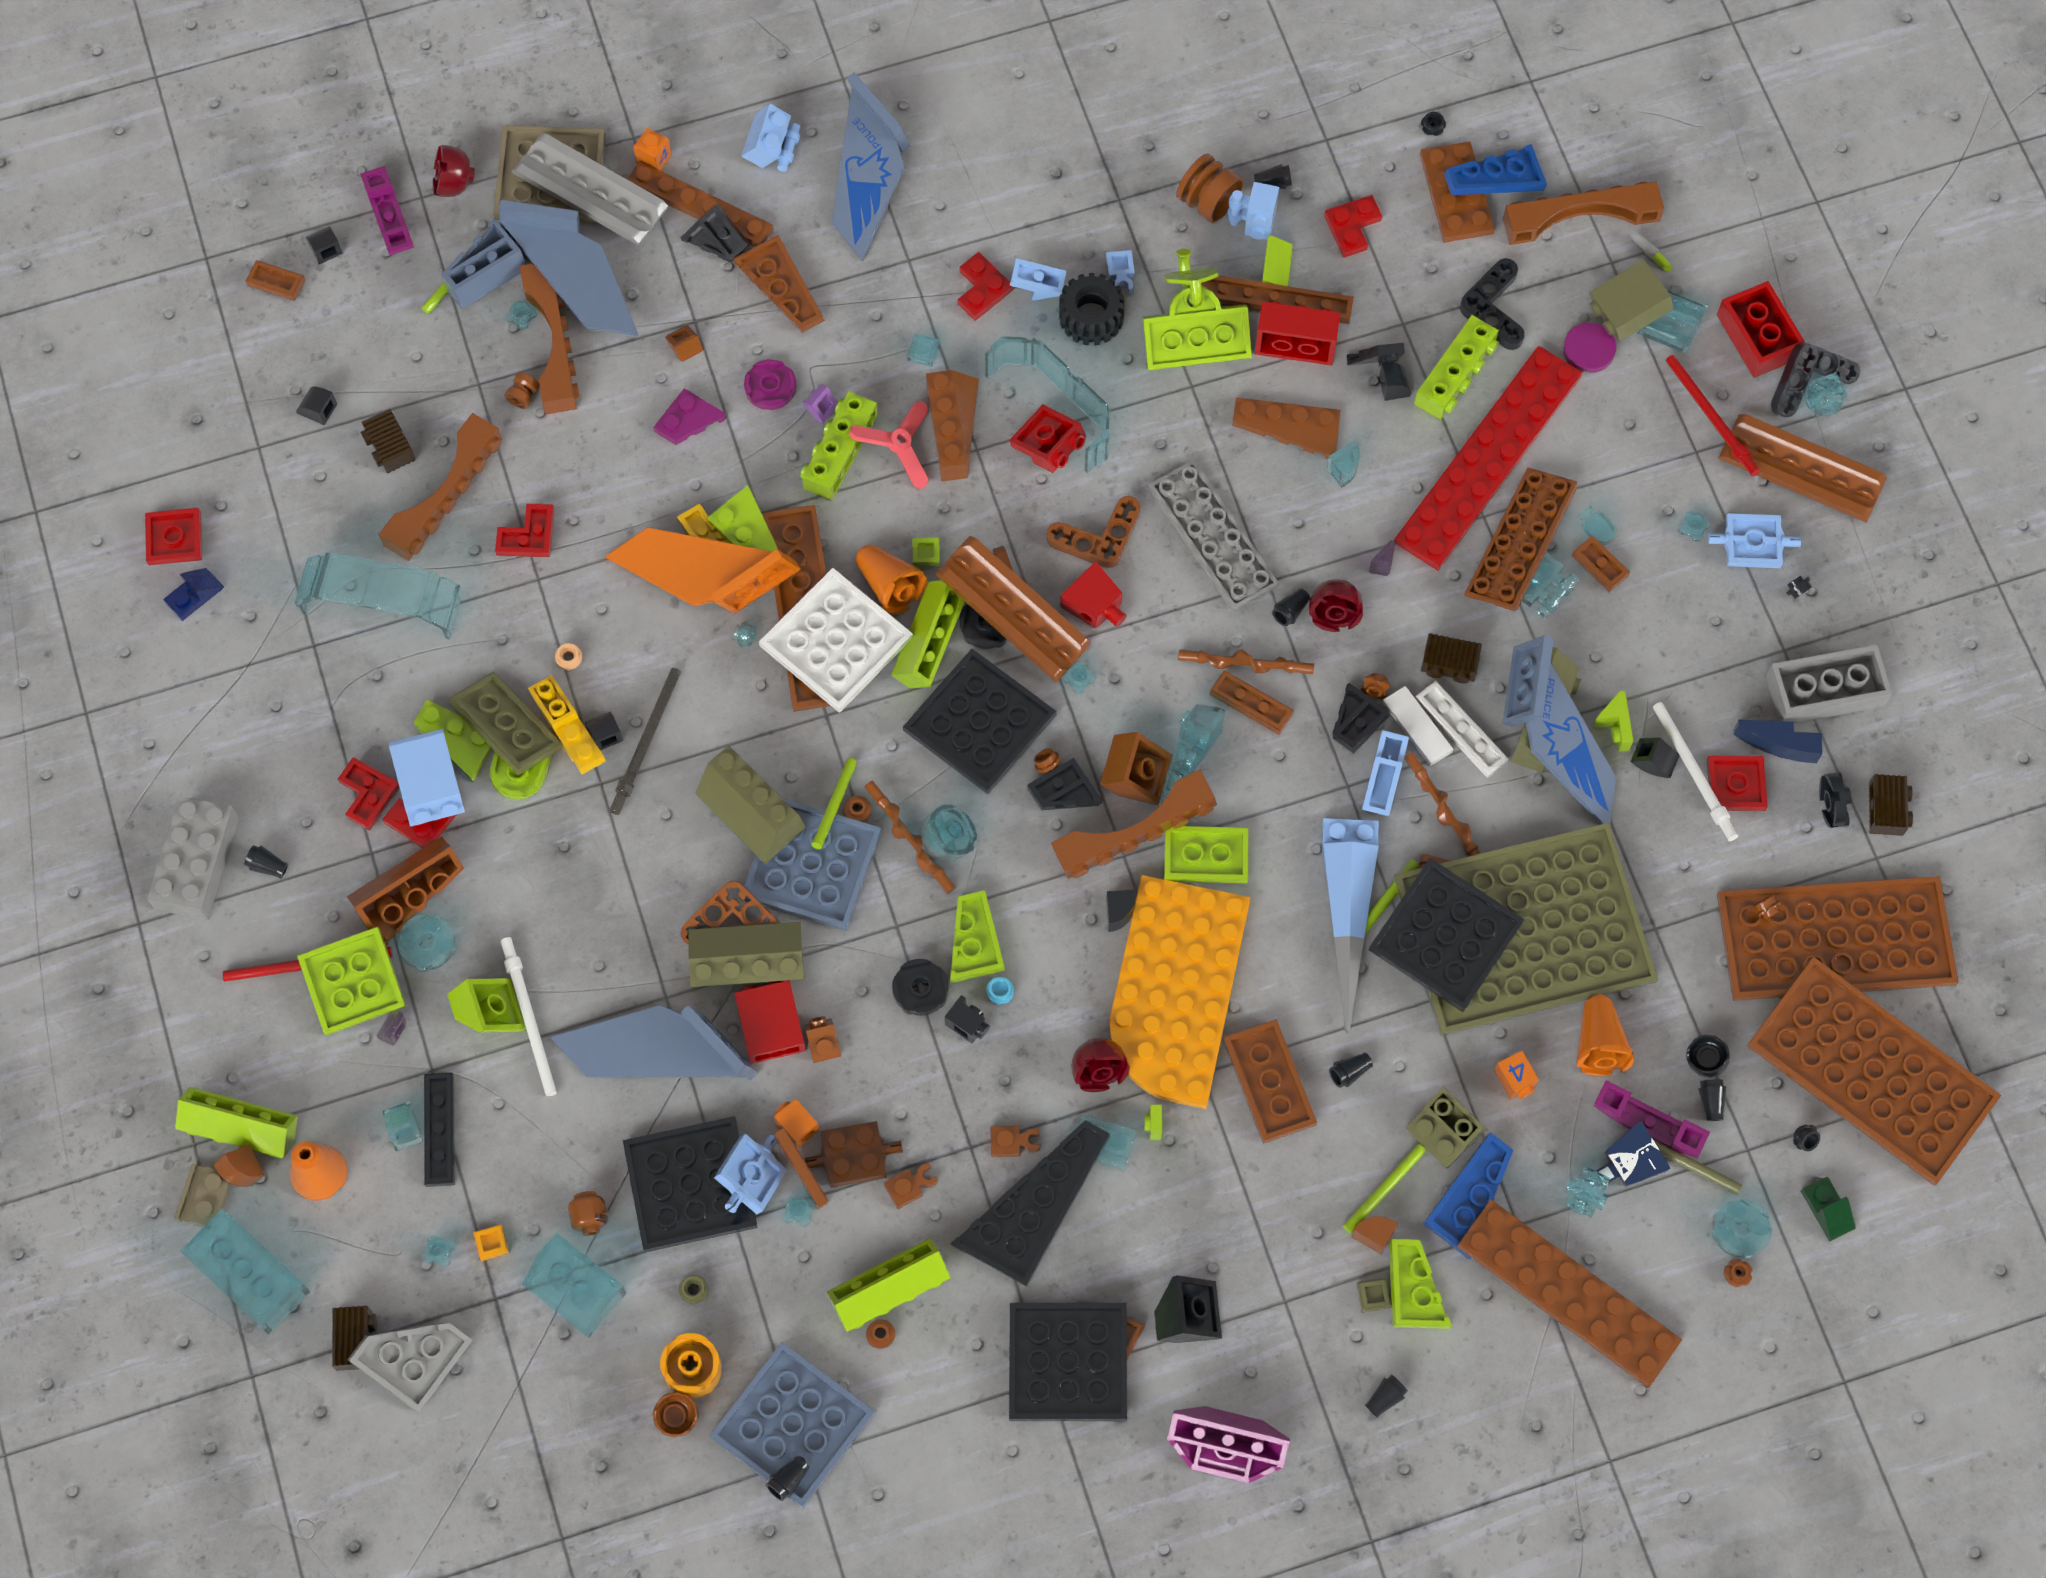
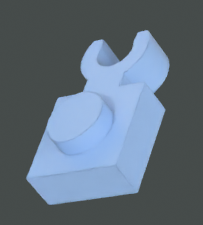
[1106,250,1135,294]

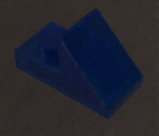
[163,568,224,621]

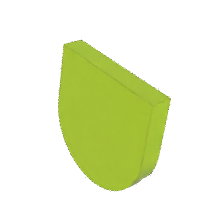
[490,752,552,800]

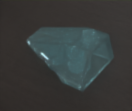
[1159,704,1226,806]

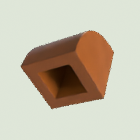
[214,1145,264,1187]
[1351,1216,1398,1254]

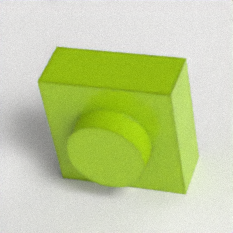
[912,537,940,567]
[1144,1105,1162,1140]

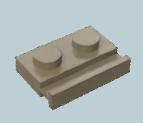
[174,1163,231,1230]

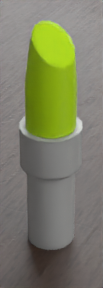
[1632,232,1673,271]

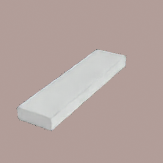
[1415,681,1509,778]

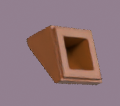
[665,325,703,362]

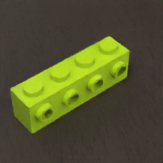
[1414,315,1499,420]
[800,391,878,501]
[891,580,965,689]
[175,1087,298,1158]
[827,1238,951,1332]

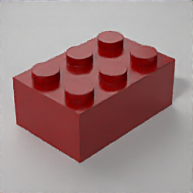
[1716,281,1806,378]
[1255,301,1341,366]

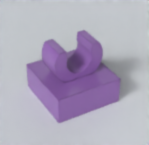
[803,384,838,423]

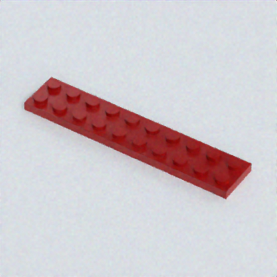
[1394,345,1583,571]

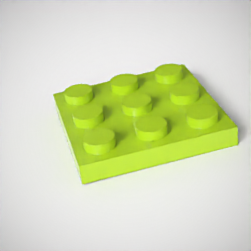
[297,927,407,1036]

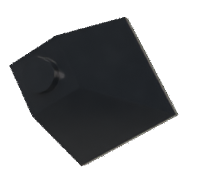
[1154,1275,1222,1343]

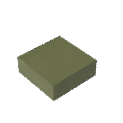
[1357,1278,1391,1313]

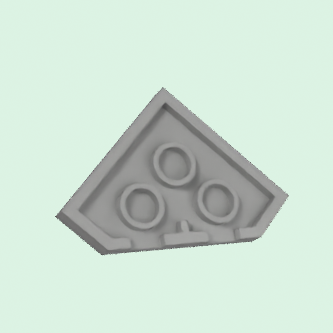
[348,1322,472,1413]

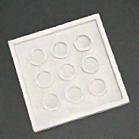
[759,568,913,713]

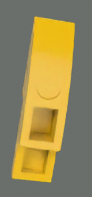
[528,675,606,774]

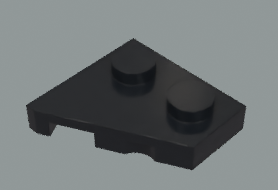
[1027,758,1102,811]

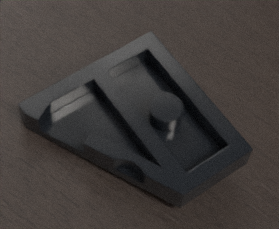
[680,205,751,262]
[1346,343,1405,367]
[1332,683,1389,754]

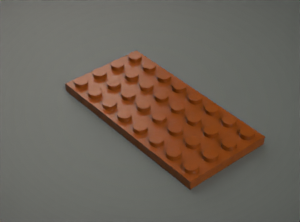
[1717,876,1959,1001]
[1746,957,2001,1186]

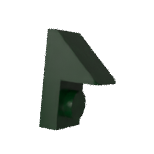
[1801,1176,1856,1242]

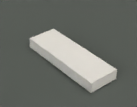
[1382,686,1453,766]

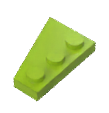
[950,890,1005,984]

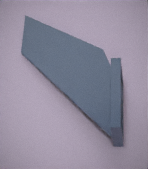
[499,200,638,336]
[550,1005,758,1080]

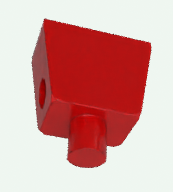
[1060,562,1127,628]

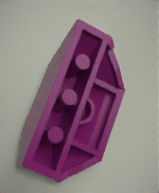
[1167,1406,1290,1483]

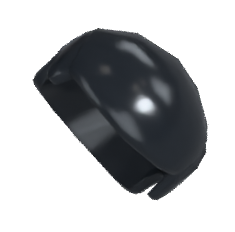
[1686,1034,1730,1078]

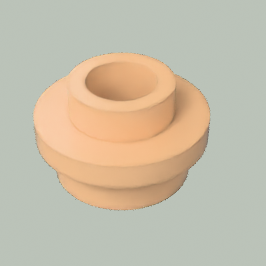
[555,643,583,670]

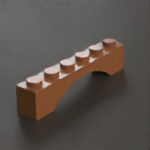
[1503,181,1664,245]
[520,263,580,415]
[378,413,502,561]
[1051,769,1217,879]

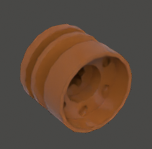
[1176,153,1244,224]

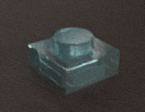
[907,333,940,367]

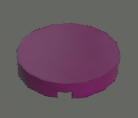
[1563,323,1616,373]
[744,359,797,410]

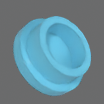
[986,977,1014,1005]

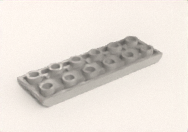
[511,133,668,246]
[1148,460,1279,611]

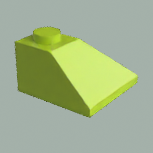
[447,978,526,1033]

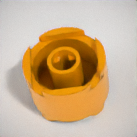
[660,1333,722,1399]

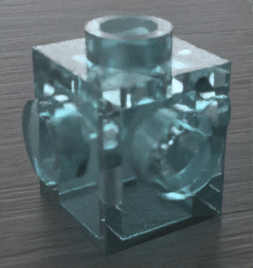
[1805,373,1847,417]
[1564,1165,1610,1217]

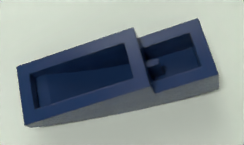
[1733,719,1822,764]

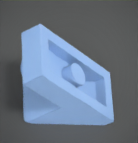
[1010,258,1066,301]

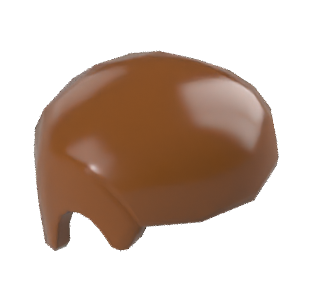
[653,1392,698,1438]

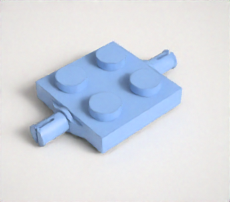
[1707,513,1801,568]
[714,1134,787,1214]

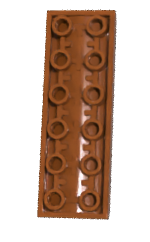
[1718,414,1887,523]
[1464,467,1577,611]
[935,536,1090,683]

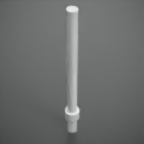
[1653,702,1738,841]
[501,937,557,1096]

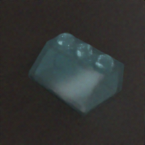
[522,1233,627,1338]

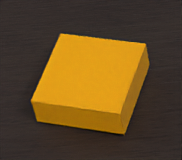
[473,1224,509,1261]

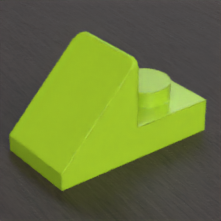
[1593,691,1633,752]

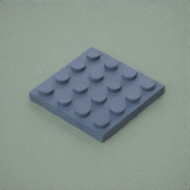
[741,798,882,931]
[709,1342,875,1509]

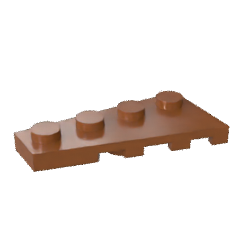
[733,235,825,333]
[1232,397,1341,462]

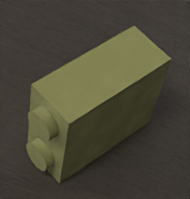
[1589,259,1674,342]

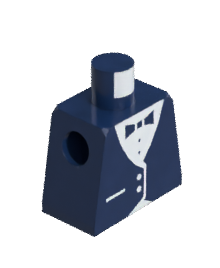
[1596,1121,1671,1187]

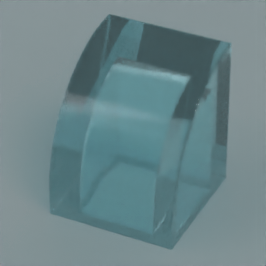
[1327,441,1360,488]
[382,1101,423,1151]

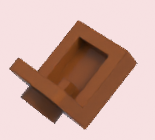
[804,1016,841,1063]

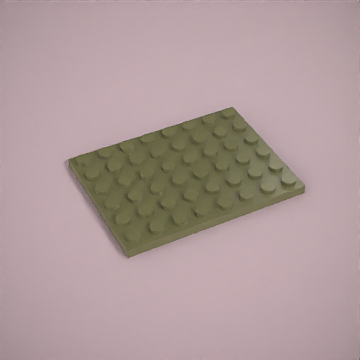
[1394,822,1658,1036]

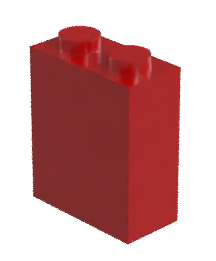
[734,980,806,1064]

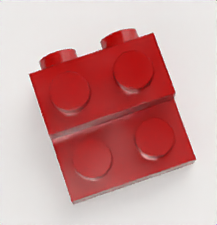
[1009,404,1086,473]

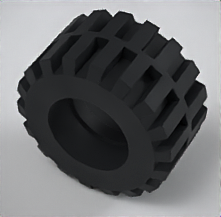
[1059,273,1125,346]

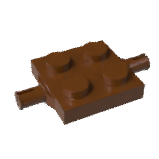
[805,1121,903,1188]

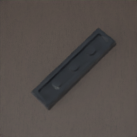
[424,1072,455,1187]

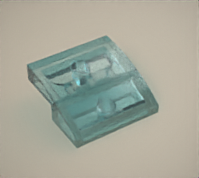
[1638,291,1707,354]

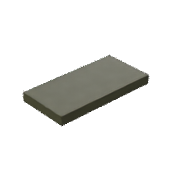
[450,672,562,775]

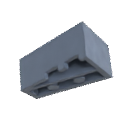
[441,218,526,309]

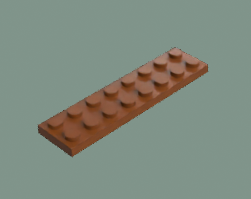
[762,505,830,712]
[1457,1200,1682,1388]

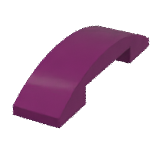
[360,166,414,256]
[1593,1080,1710,1158]

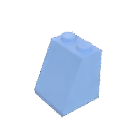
[388,729,465,826]

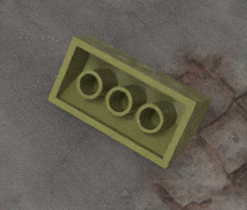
[1511,647,1581,773]
[695,745,806,864]
[689,922,805,987]

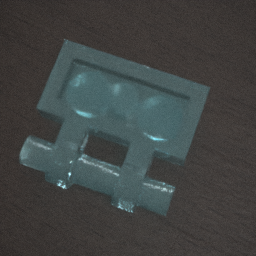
[1522,552,1579,618]

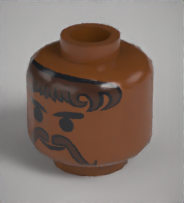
[568,1191,608,1236]

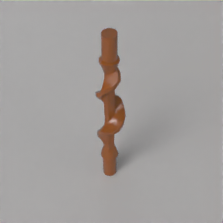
[1178,649,1314,674]
[1404,752,1481,856]
[865,780,956,894]

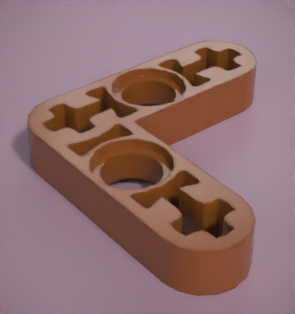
[1047,496,1140,568]
[681,880,781,945]

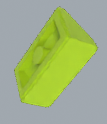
[1262,235,1293,286]

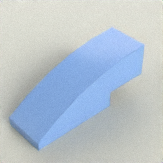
[1362,730,1409,816]

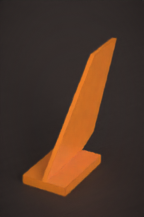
[605,527,801,614]

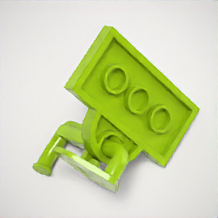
[1142,249,1252,370]

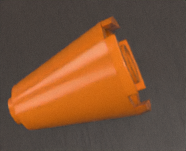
[856,545,927,615]
[1576,994,1634,1076]
[289,1141,348,1201]

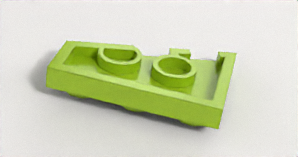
[707,485,778,552]
[414,700,493,782]
[1389,1239,1452,1329]

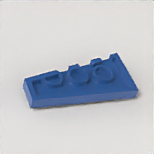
[1444,144,1547,195]
[1423,1132,1513,1259]

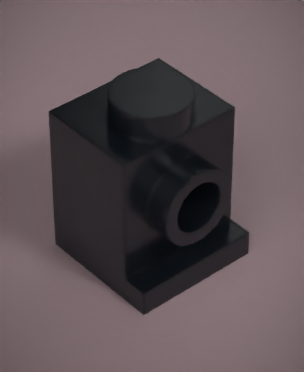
[945,995,990,1044]

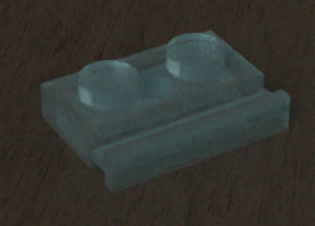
[1078,1113,1137,1172]

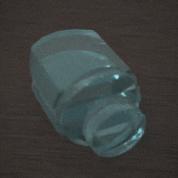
[1578,506,1617,546]

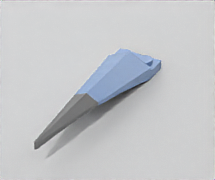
[1322,818,1379,1033]

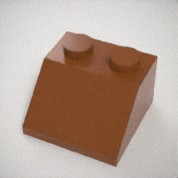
[1100,732,1173,805]

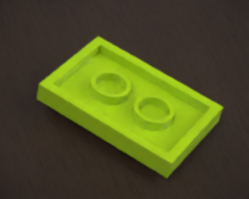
[1164,826,1248,884]

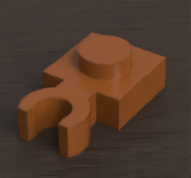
[990,1126,1040,1157]
[884,1163,938,1210]

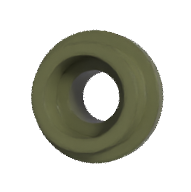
[679,1275,708,1304]

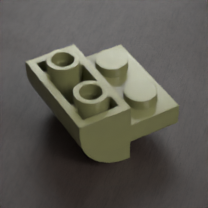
[1406,1087,1486,1168]

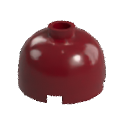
[432,145,475,197]
[1309,579,1363,632]
[1071,1038,1130,1093]

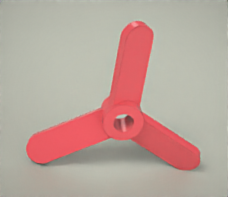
[849,401,928,489]

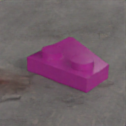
[653,388,726,445]

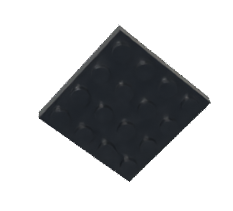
[903,649,1057,794]
[1368,858,1525,1012]
[623,1116,758,1253]
[1009,1303,1127,1421]

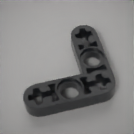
[1460,258,1525,350]
[1771,342,1860,418]

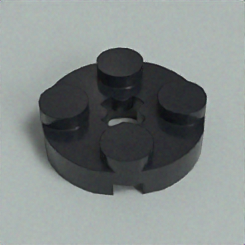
[959,604,1007,649]
[1819,772,1851,828]
[892,959,949,1016]

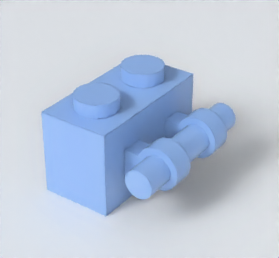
[741,104,800,172]
[1227,182,1279,240]

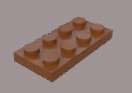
[1420,141,1495,243]
[1223,1019,1317,1144]

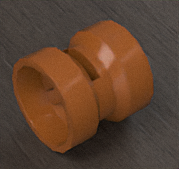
[504,372,540,409]

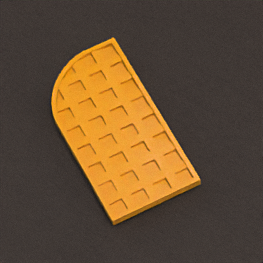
[1109,875,1251,1110]

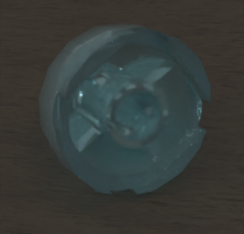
[921,805,977,861]

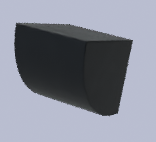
[306,226,343,265]
[1379,362,1411,401]
[296,386,337,425]
[585,711,623,751]
[1630,737,1680,778]
[1106,890,1135,932]

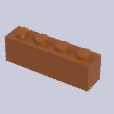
[926,370,979,482]
[347,837,464,946]

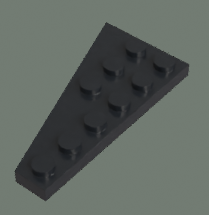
[950,1120,1111,1287]

